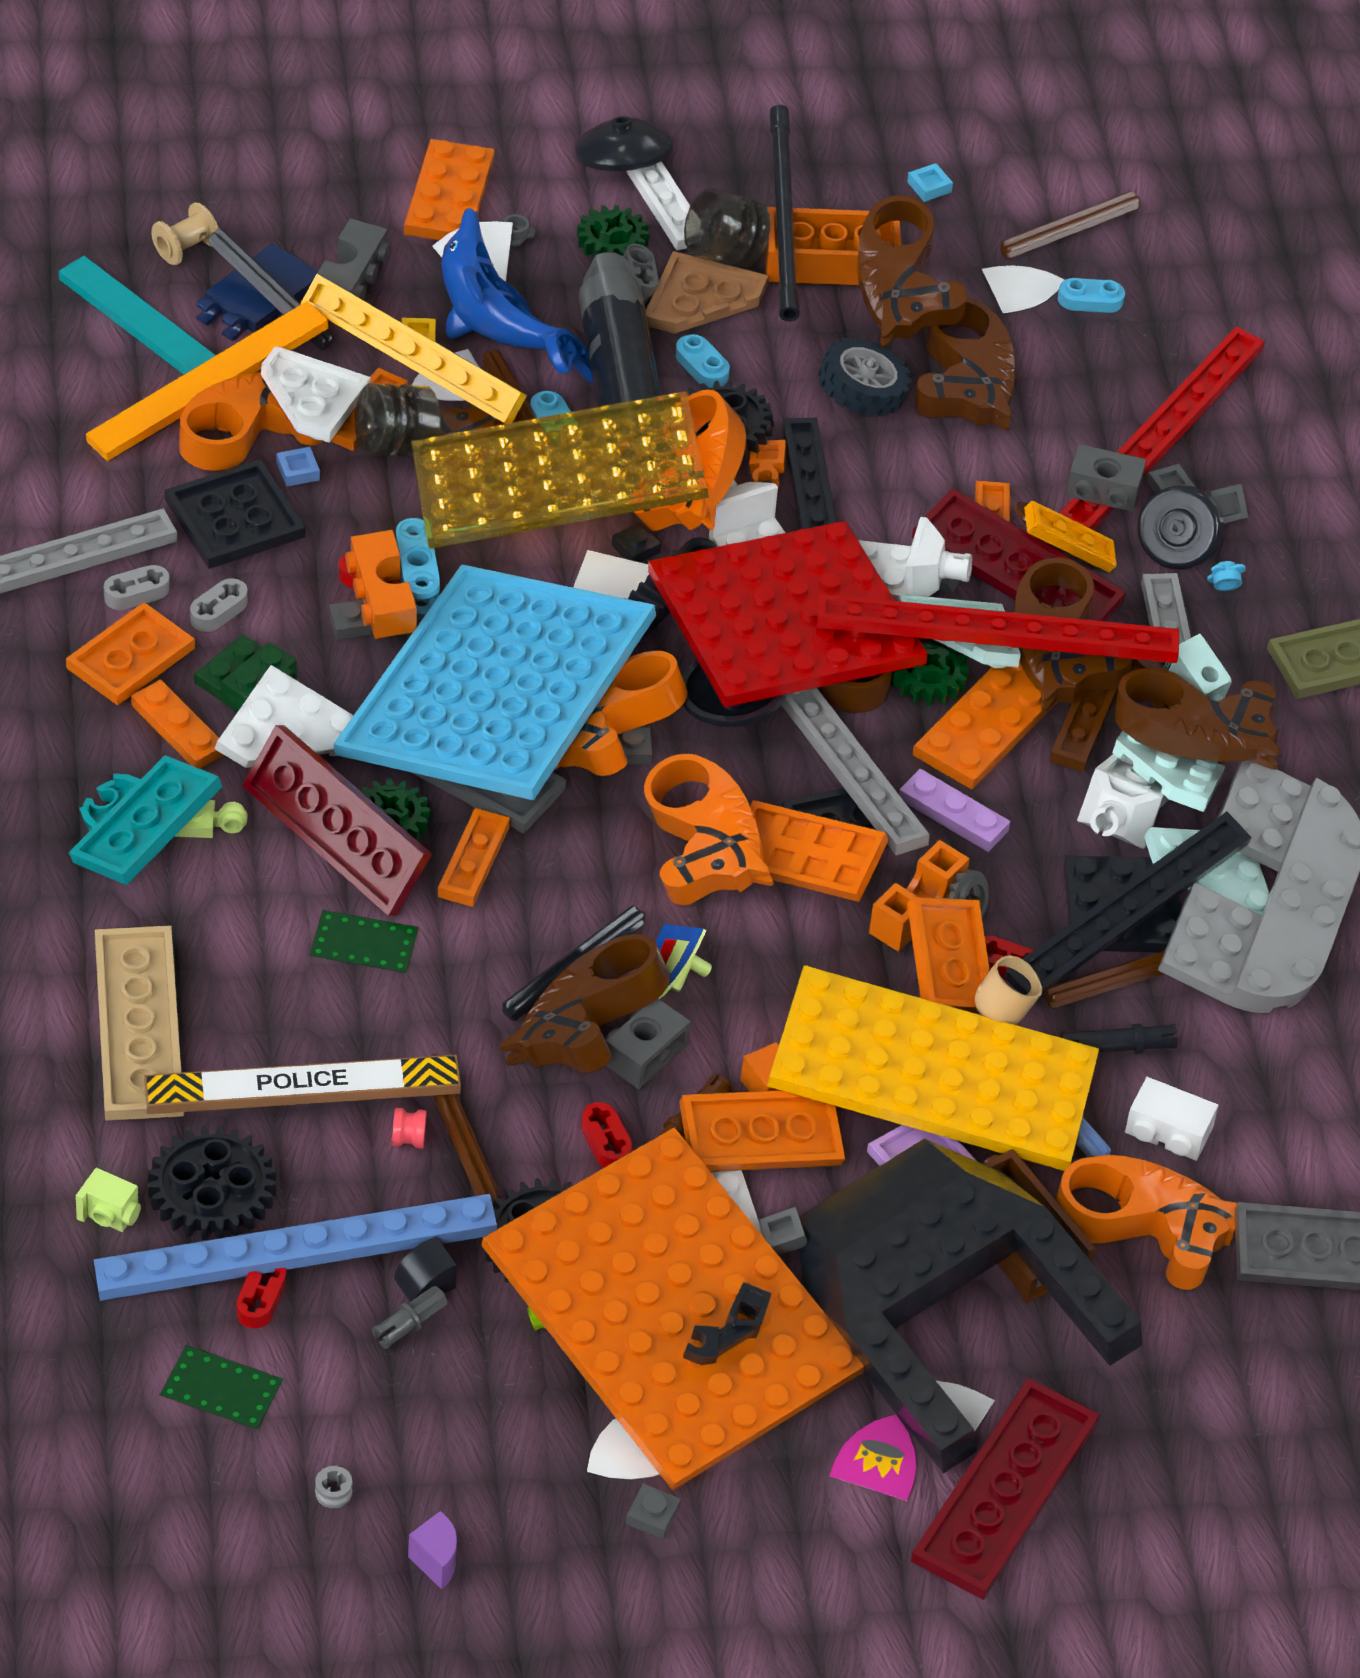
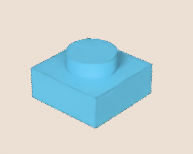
[907,163,953,202]

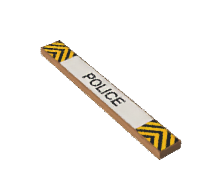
[144,1055,461,1114]

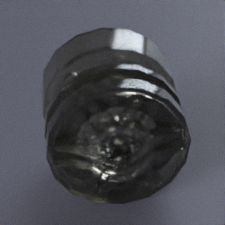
[684,188,770,269]
[354,383,440,458]

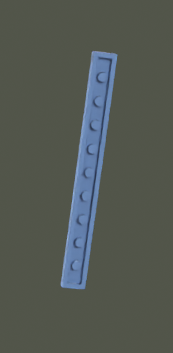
[94,1194,497,1301]

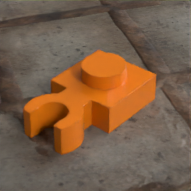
[749,440,787,488]

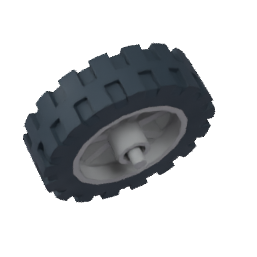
[818,337,912,417]

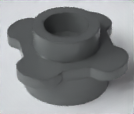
[503,214,535,247]

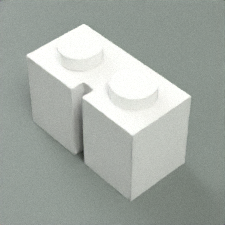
[1125,1077,1219,1161]

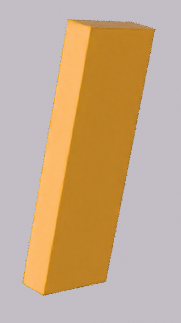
[1024,501,1117,573]

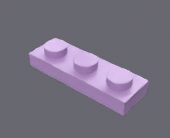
[899,769,1011,852]

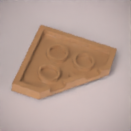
[646,251,769,333]

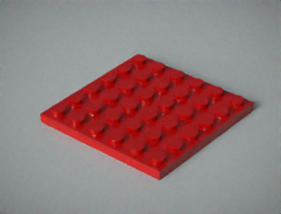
[648,521,927,707]

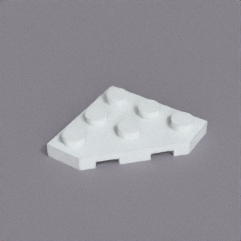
[261,346,371,443]
[214,665,354,768]

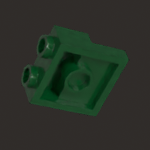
[194,634,297,712]

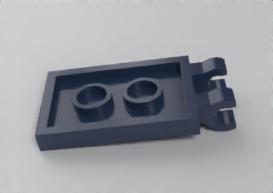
[196,243,318,341]

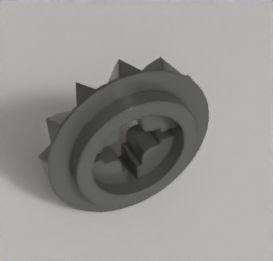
[946,869,989,917]

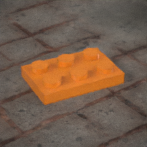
[66,602,195,706]
[907,897,990,1012]

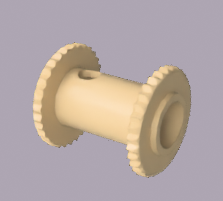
[151,202,219,266]

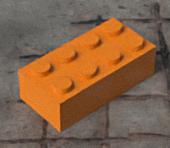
[764,207,901,285]

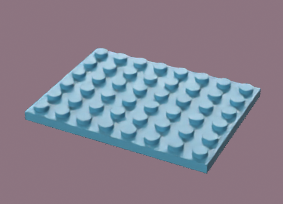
[333,564,656,800]

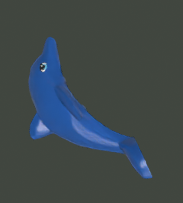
[441,208,593,384]

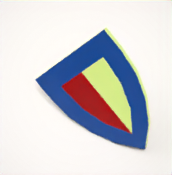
[655,924,712,999]

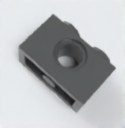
[1066,444,1146,512]
[605,999,691,1089]

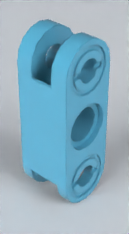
[396,518,440,619]

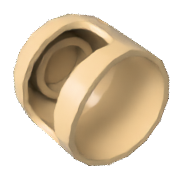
[974,955,1042,1025]

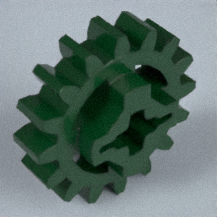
[577,205,649,257]
[891,639,969,706]
[360,779,430,842]

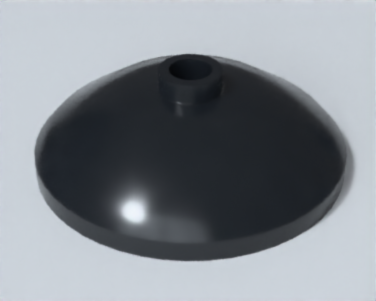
[575,116,673,171]
[682,660,787,727]

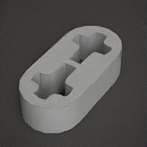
[104,565,170,610]
[190,578,248,632]

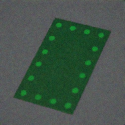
[309,910,418,973]
[159,1345,283,1429]

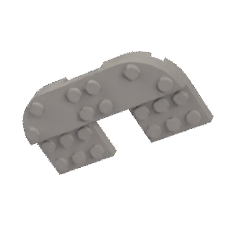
[1158,761,1360,1013]

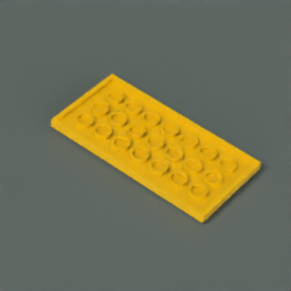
[767,965,1099,1171]

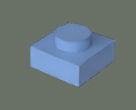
[277,447,320,487]

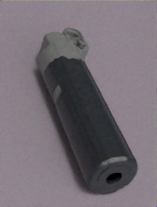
[578,244,673,478]

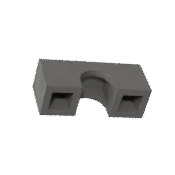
[313,218,391,300]

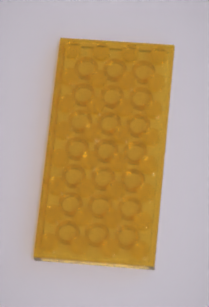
[411,391,709,549]

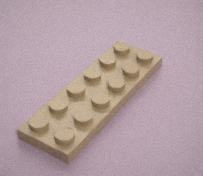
[95,926,184,1121]

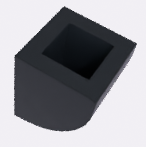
[394,1236,457,1302]

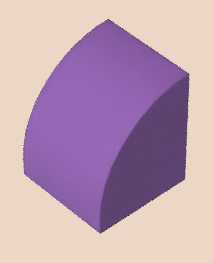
[408,1511,457,1589]

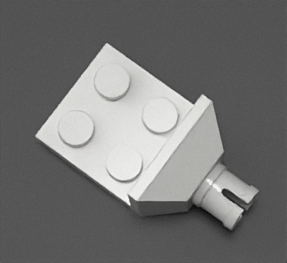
[709,480,785,547]
[858,517,972,601]
[1077,754,1169,849]

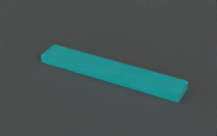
[59,256,216,375]

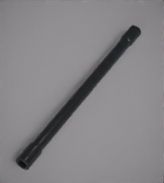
[770,105,800,322]

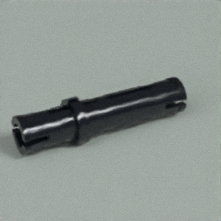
[1060,1023,1178,1054]

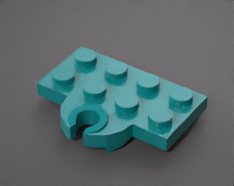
[69,755,223,885]

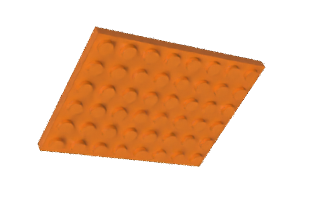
[481,1127,864,1491]

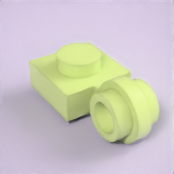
[175,800,248,838]

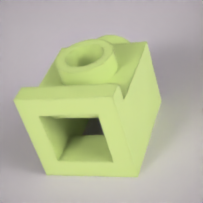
[76,1168,141,1232]

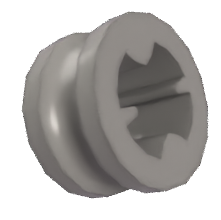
[315,1466,353,1508]

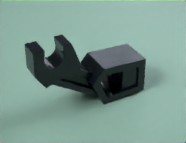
[683,1282,772,1365]

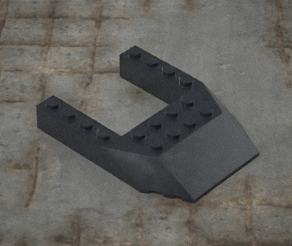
[799,1138,1142,1473]

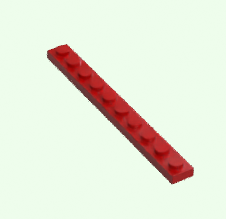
[1059,327,1264,530]
[816,593,1179,663]

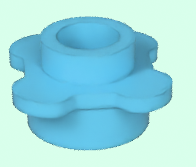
[1207,561,1246,591]

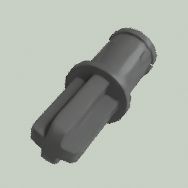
[372,1286,448,1349]

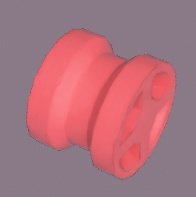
[392,1108,427,1149]

